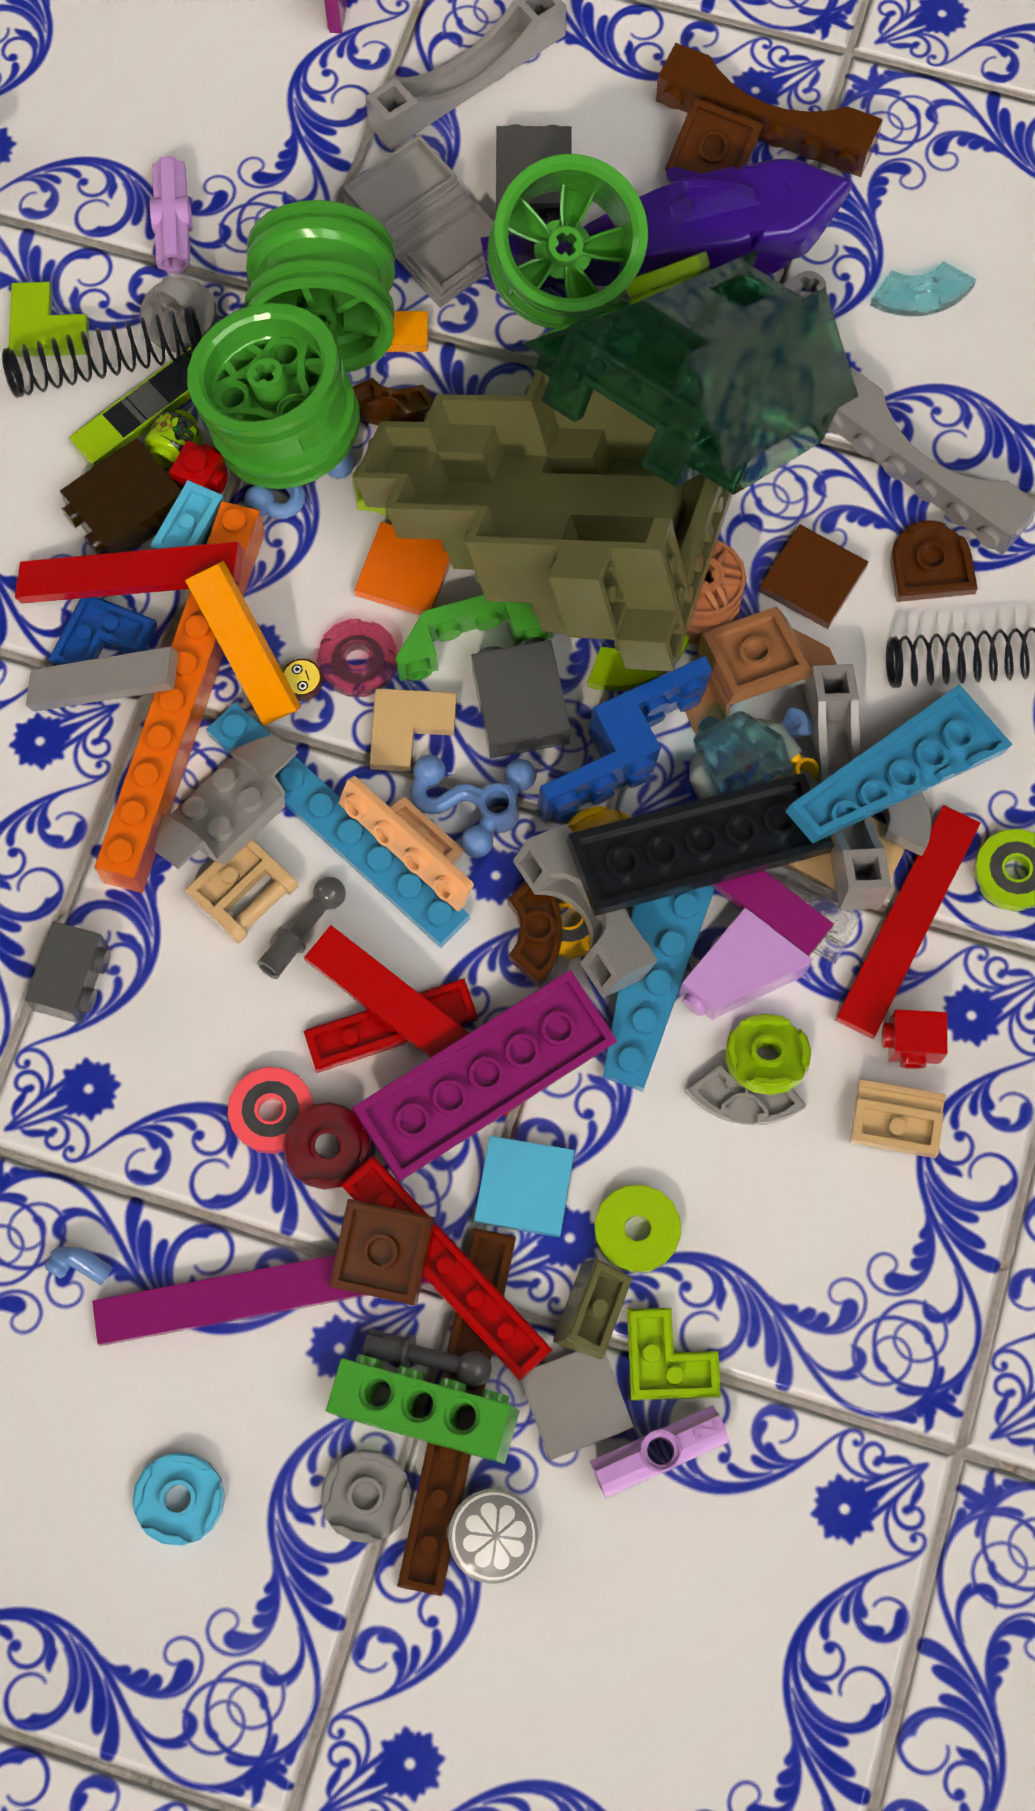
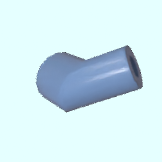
[45,1247,113,1285]

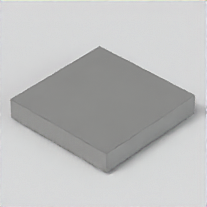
[521,1352,634,1461]

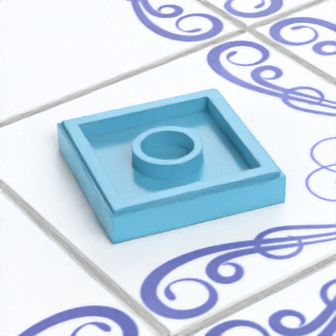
[474,1136,575,1238]

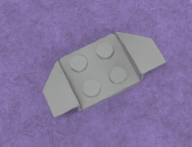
[154,734,298,869]

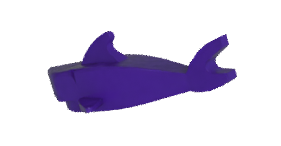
[480,159,852,322]

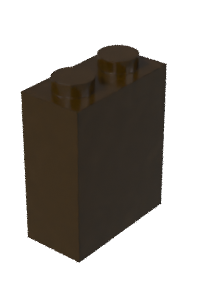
[60,438,182,554]

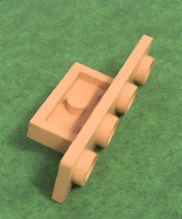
[338,776,474,912]

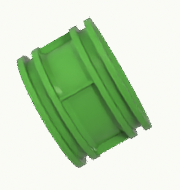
[487,154,648,330]

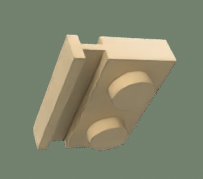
[850,1079,946,1158]

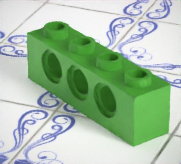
[325,1354,520,1464]

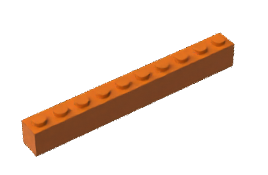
[94,501,265,893]

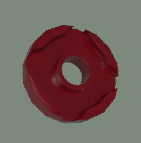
[283,1102,371,1190]

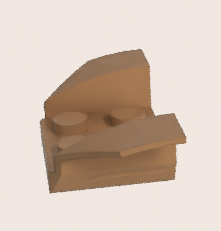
[685,606,837,735]

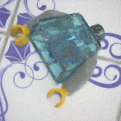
[689,711,819,800]

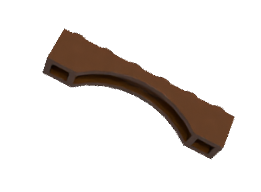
[656,43,883,177]

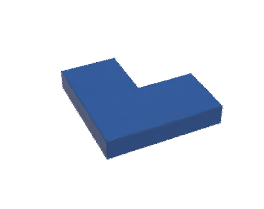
[48,597,158,666]

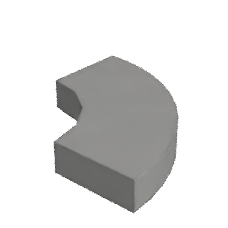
[883,792,931,856]
[685,1064,807,1125]

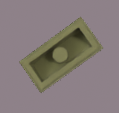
[553,1258,632,1359]

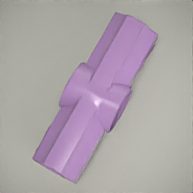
[150,156,193,274]
[590,1405,730,1498]

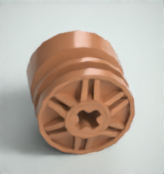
[686,540,747,644]

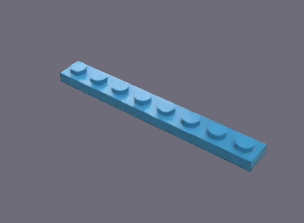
[206,702,470,948]

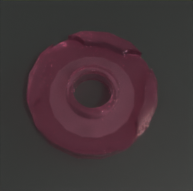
[317,619,398,697]

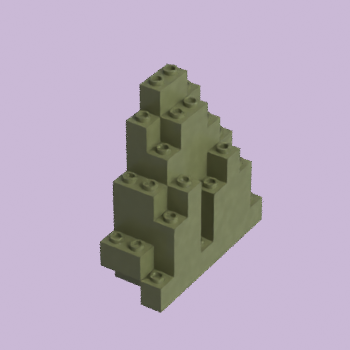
[354,341,753,672]

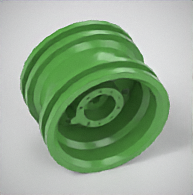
[244,200,395,373]

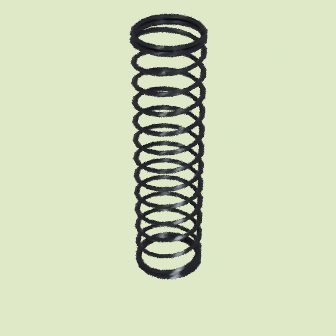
[1,306,202,398]
[886,627,1035,688]

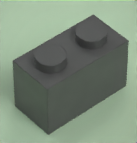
[25,921,111,1024]

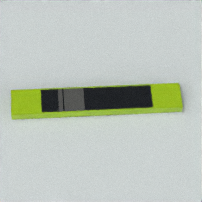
[69,307,244,467]

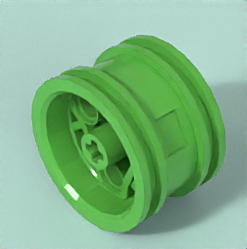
[187,303,360,489]

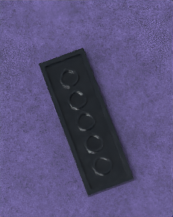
[567,773,834,916]

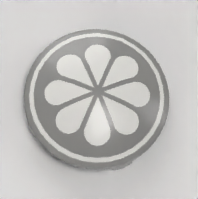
[446,1489,538,1584]

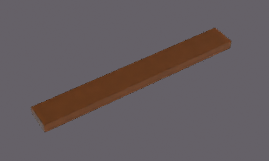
[397,1228,516,1596]

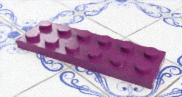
[352,970,617,1182]

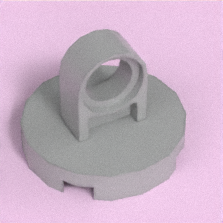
[140,276,218,352]

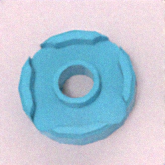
[132,1452,225,1546]

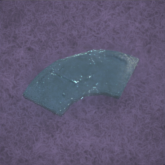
[870,261,977,316]

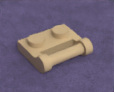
[185,840,299,944]

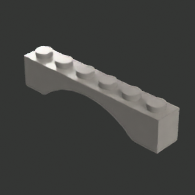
[365,0,566,150]
[818,367,1035,555]
[804,664,891,911]

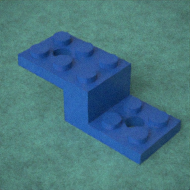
[537,656,713,823]

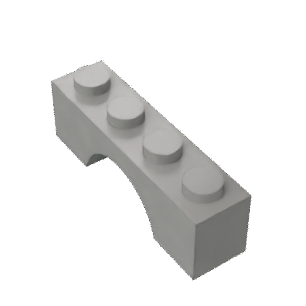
[513,824,658,998]

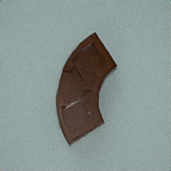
[353,378,434,425]

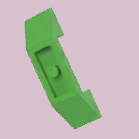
[396,594,553,681]

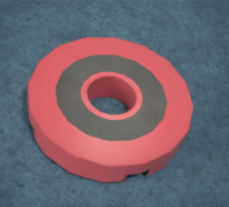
[227,1067,314,1154]

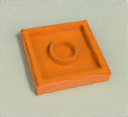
[354,522,451,616]

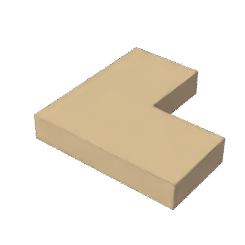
[369,689,457,771]

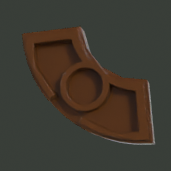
[507,882,562,988]

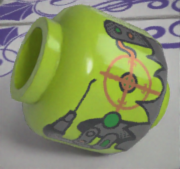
[145,409,203,471]

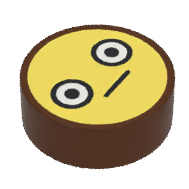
[283,659,323,701]

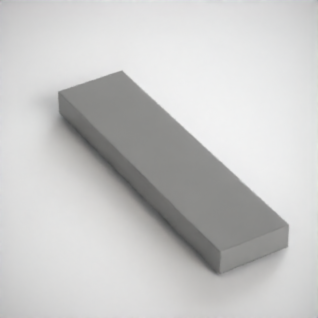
[26,646,178,712]

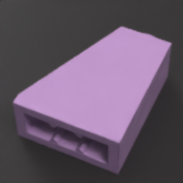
[679,908,813,1020]

